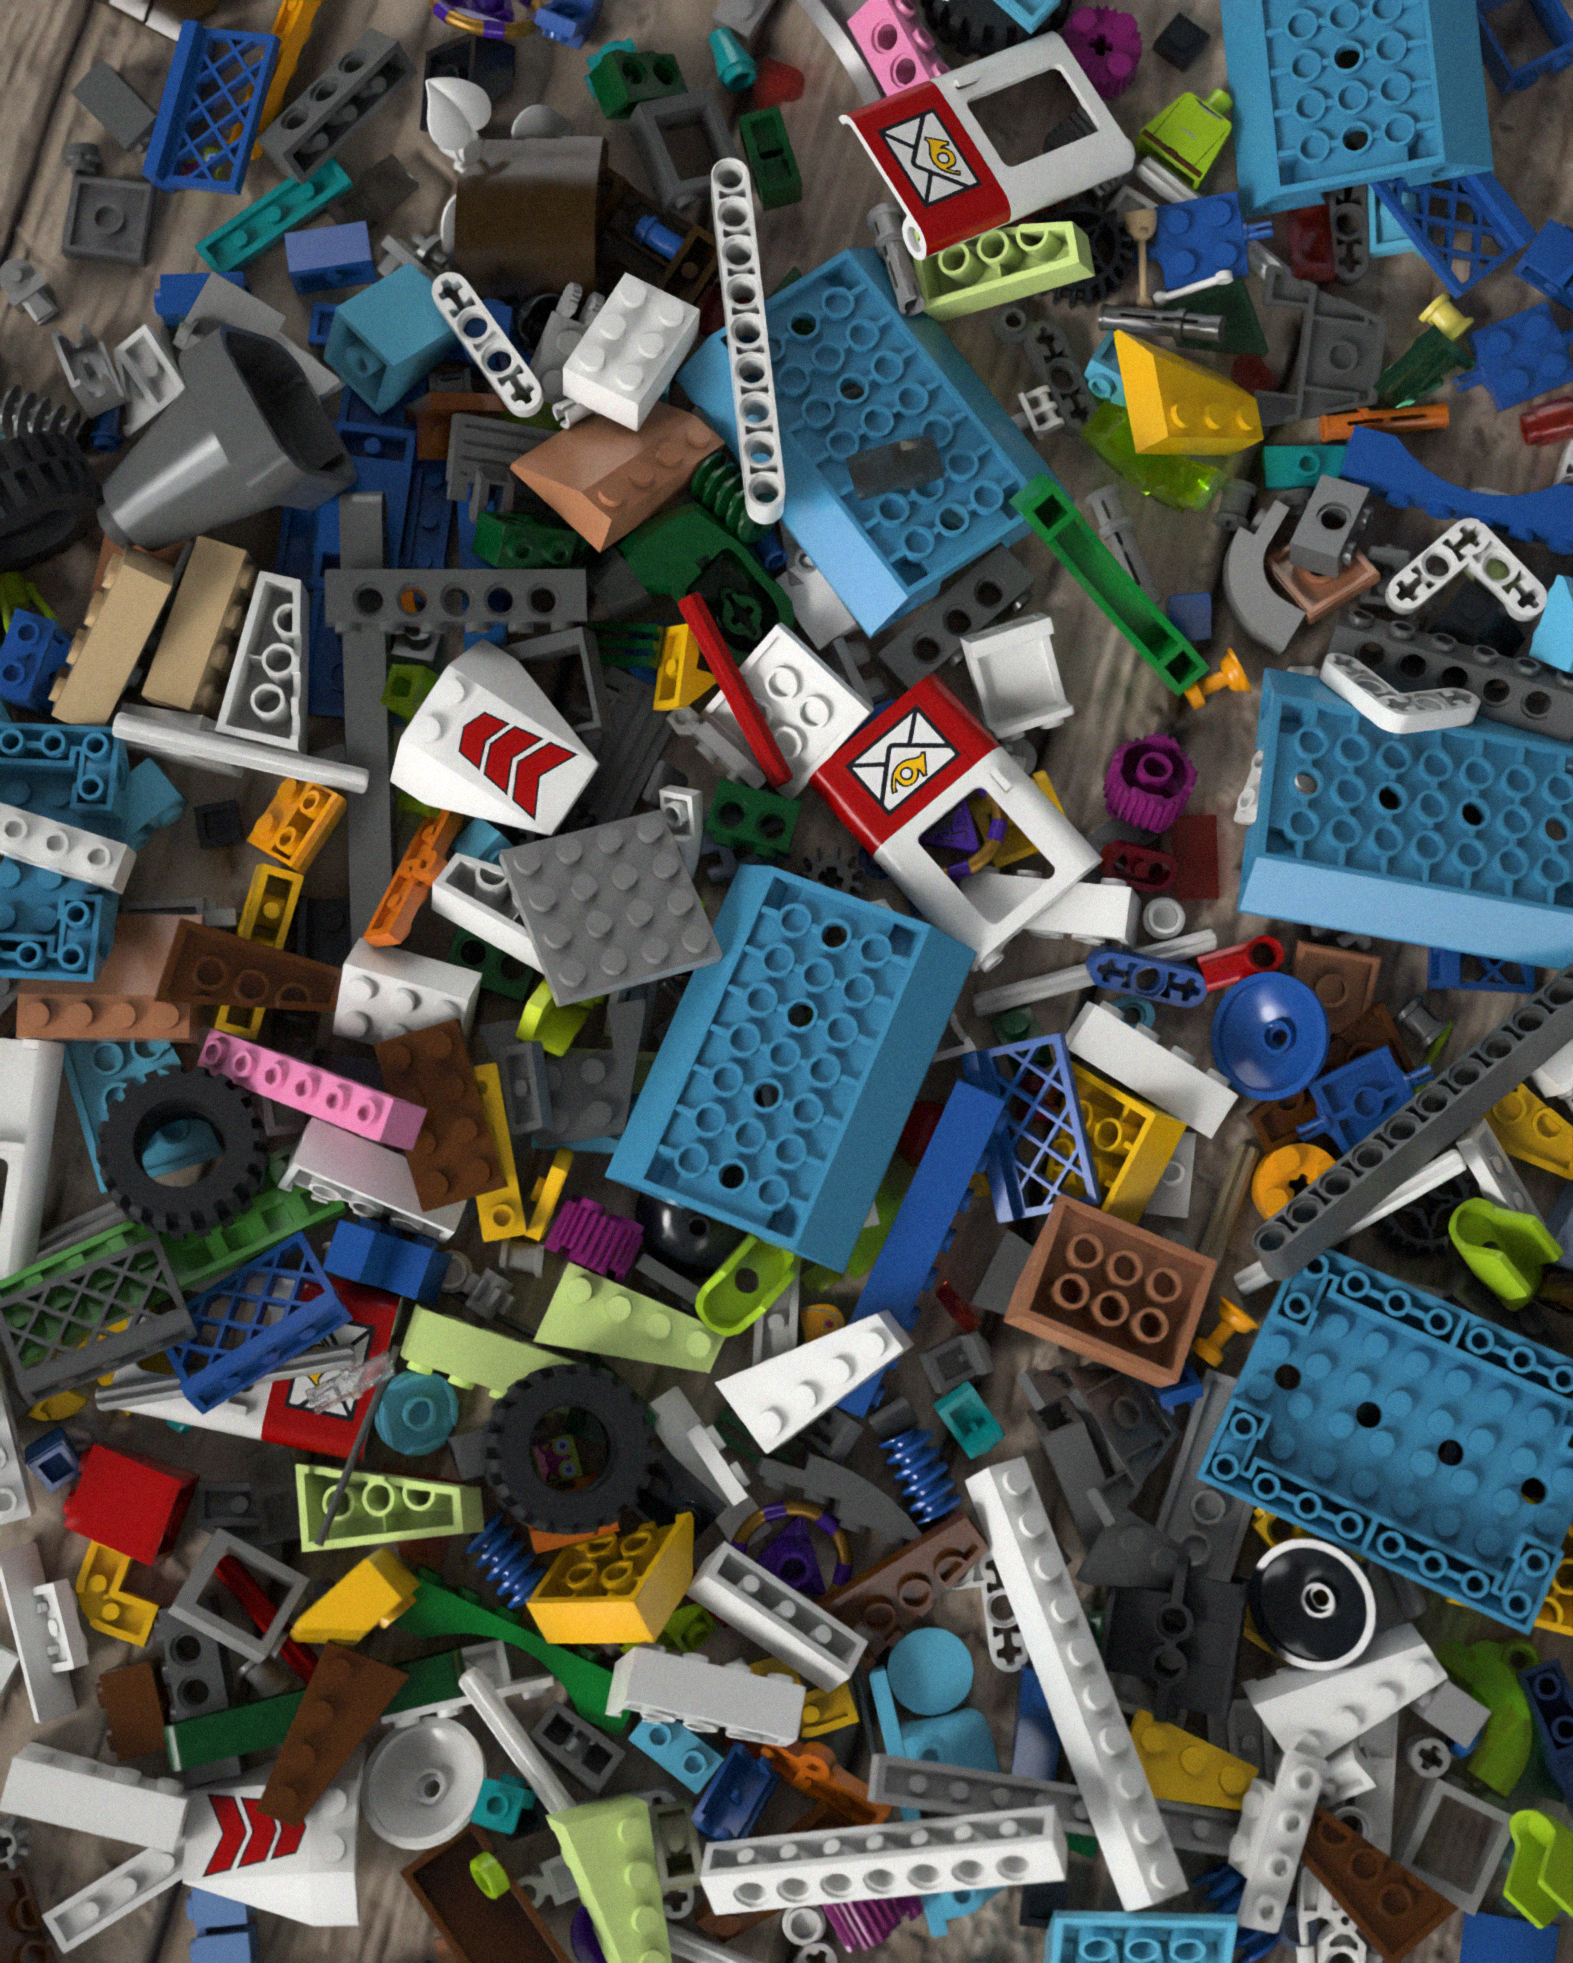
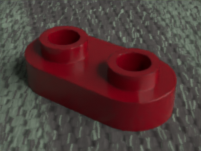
[1098,840,1178,893]

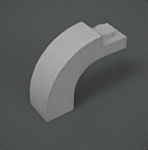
[1222,500,1306,657]

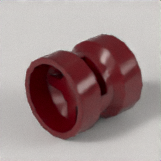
[1016,1077,1060,1122]

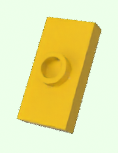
[525,1146,575,1241]

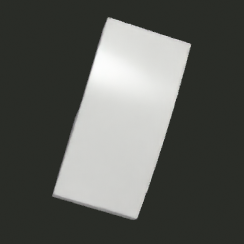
[659,785,703,880]

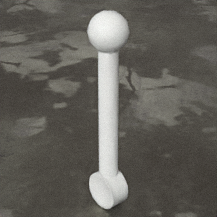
[1152,270,1233,307]

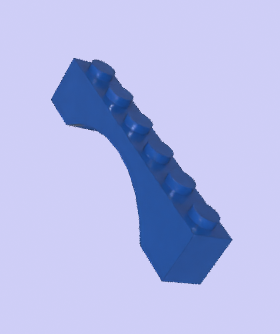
[1337,425,1573,555]

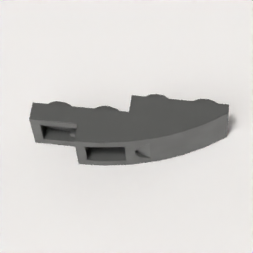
[754,1450,922,1546]

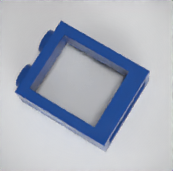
[1476,0,1573,95]
[0,608,73,722]

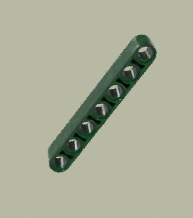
[162,1647,467,1771]

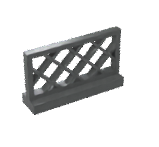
[0,1235,199,1406]

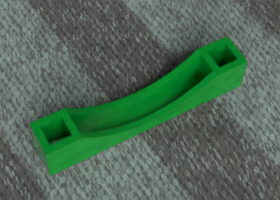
[1008,472,1210,697]
[391,1565,632,1737]

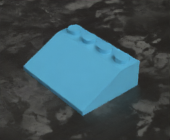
[1043,1911,1238,1963]

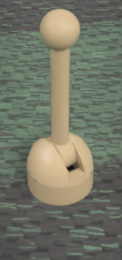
[1123,209,1157,309]

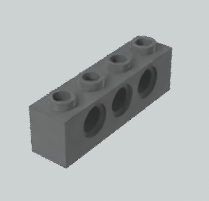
[255,27,417,185]
[876,543,1036,694]
[154,1595,250,1786]

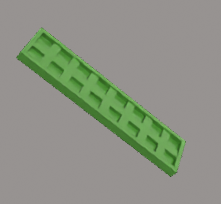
[0,1143,347,1367]

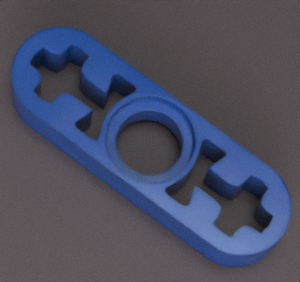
[1086,945,1207,1008]

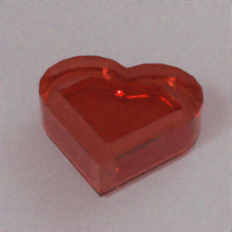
[753,56,805,110]
[1231,353,1280,394]
[935,1280,983,1332]

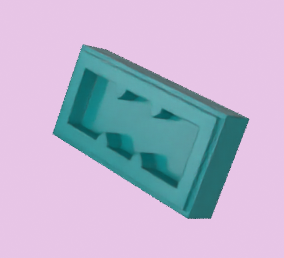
[1262,445,1346,491]

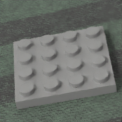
[499,809,723,1007]

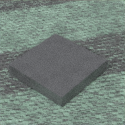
[61,174,158,268]

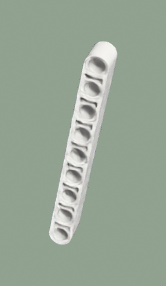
[711,158,785,524]

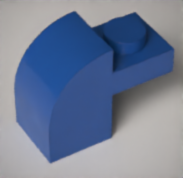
[534,0,604,50]

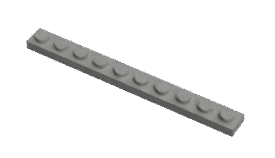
[867,1754,1242,1858]

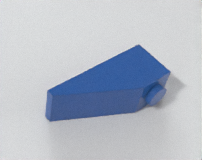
[1010,1662,1061,1782]

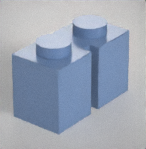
[186,1887,260,1963]

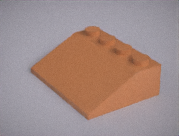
[510,400,726,552]
[16,914,204,1043]
[1003,1193,1218,1388]

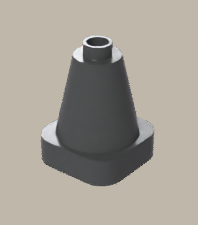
[96,324,357,552]

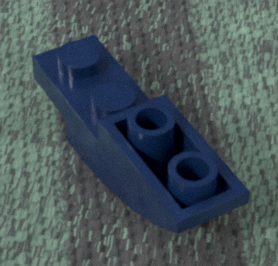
[1515,1658,1573,1820]

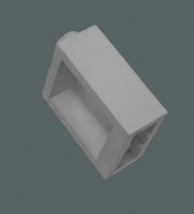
[167,1527,310,1664]
[1390,1771,1513,1916]

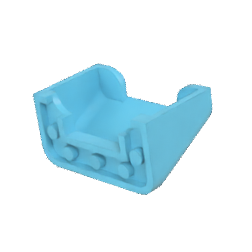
[899,1708,1007,1920]

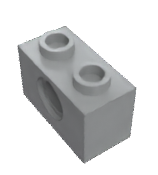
[1405,1680,1491,1749]

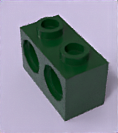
[588,49,689,120]
[739,105,802,212]
[471,510,578,569]
[705,779,802,861]
[446,926,539,1005]

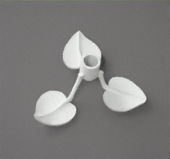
[425,77,571,265]

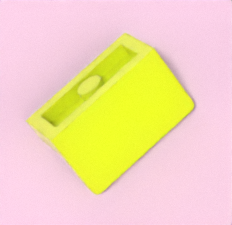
[515,977,590,1057]

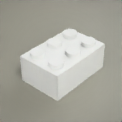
[563,272,700,432]
[332,938,482,1046]

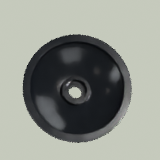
[635,1166,749,1278]
[1249,1537,1379,1671]

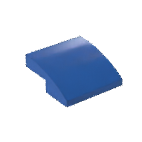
[1459,1909,1560,1963]

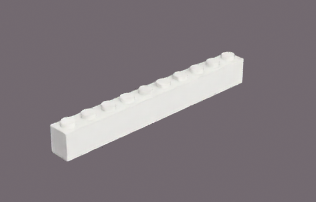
[965,1456,1189,1912]

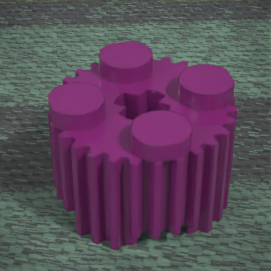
[1055,5,1143,101]
[1103,731,1198,833]
[544,1195,644,1284]
[822,1895,925,1953]

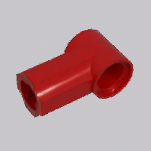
[1195,935,1284,993]

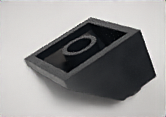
[420,33,516,132]
[1408,579,1526,686]

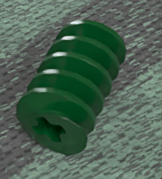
[690,452,776,544]

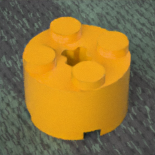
[1250,1143,1337,1221]

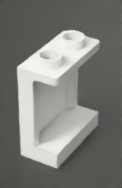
[960,612,1075,742]

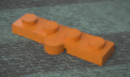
[362,806,465,948]
[723,1736,893,1826]

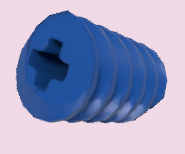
[879,1426,962,1525]
[464,1509,548,1610]
[1193,1861,1283,1963]

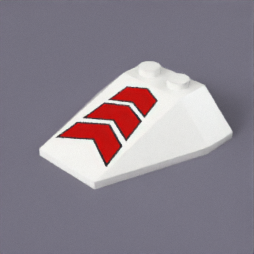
[390,638,600,837]
[182,1742,366,1927]

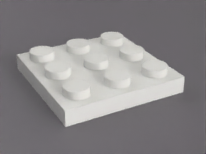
[699,622,874,800]

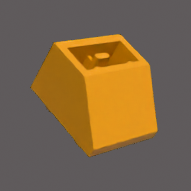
[247,777,347,875]

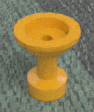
[1184,647,1252,711]
[1190,1294,1261,1368]

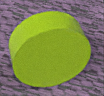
[470,1851,510,1899]

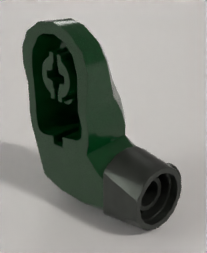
[586,502,795,664]

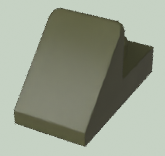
[648,1799,702,1892]

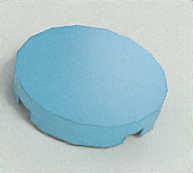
[374,1369,459,1457]
[887,1626,974,1716]

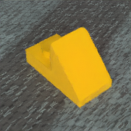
[653,624,717,712]

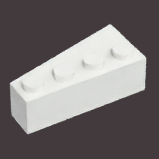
[960,866,1142,951]

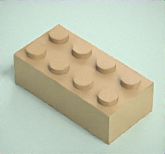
[141,535,262,719]
[48,544,174,727]

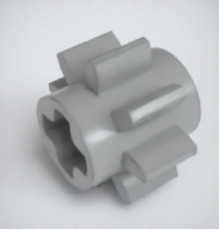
[461,1267,517,1321]
[0,1815,34,1870]

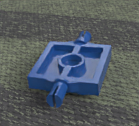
[1131,191,1274,292]
[1453,302,1573,413]
[1295,1045,1435,1158]

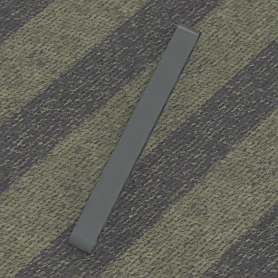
[339,491,399,949]
[1252,962,1573,1280]

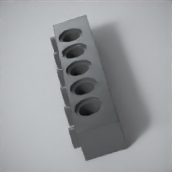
[324,569,587,634]
[1323,608,1573,743]

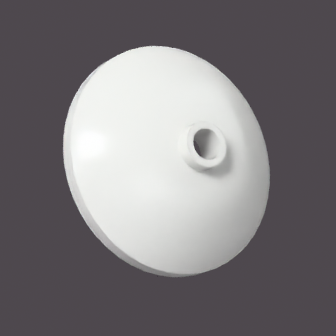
[361,1716,487,1850]

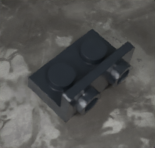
[290,895,352,969]
[632,1447,727,1543]

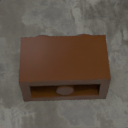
[96,1656,171,1762]

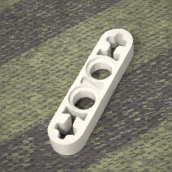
[432,272,543,417]

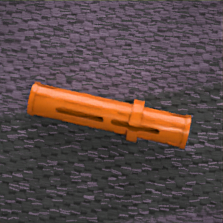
[1319,402,1449,442]

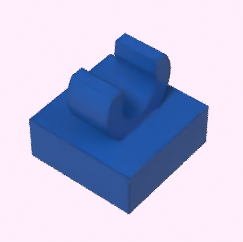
[1151,1358,1204,1416]

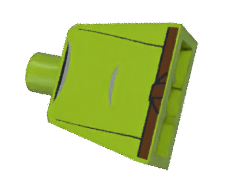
[1134,88,1233,192]

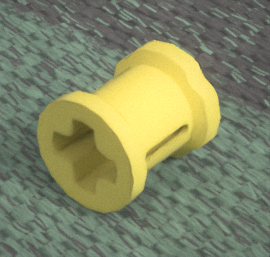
[1418,291,1475,348]

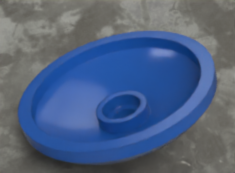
[1211,972,1330,1101]

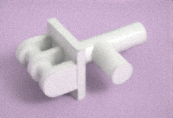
[1010,385,1065,440]

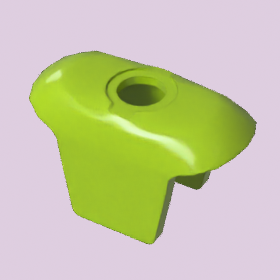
[1448,1197,1564,1312]
[695,1233,801,1337]
[1503,1809,1573,1929]

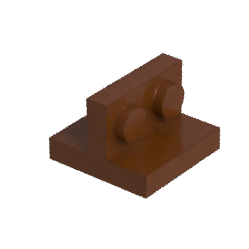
[404,392,511,461]

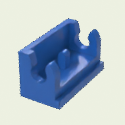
[284,221,378,295]
[691,1741,782,1842]

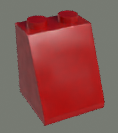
[62,1441,201,1566]

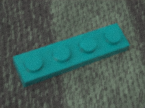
[194,156,354,272]

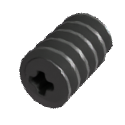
[0,384,94,453]

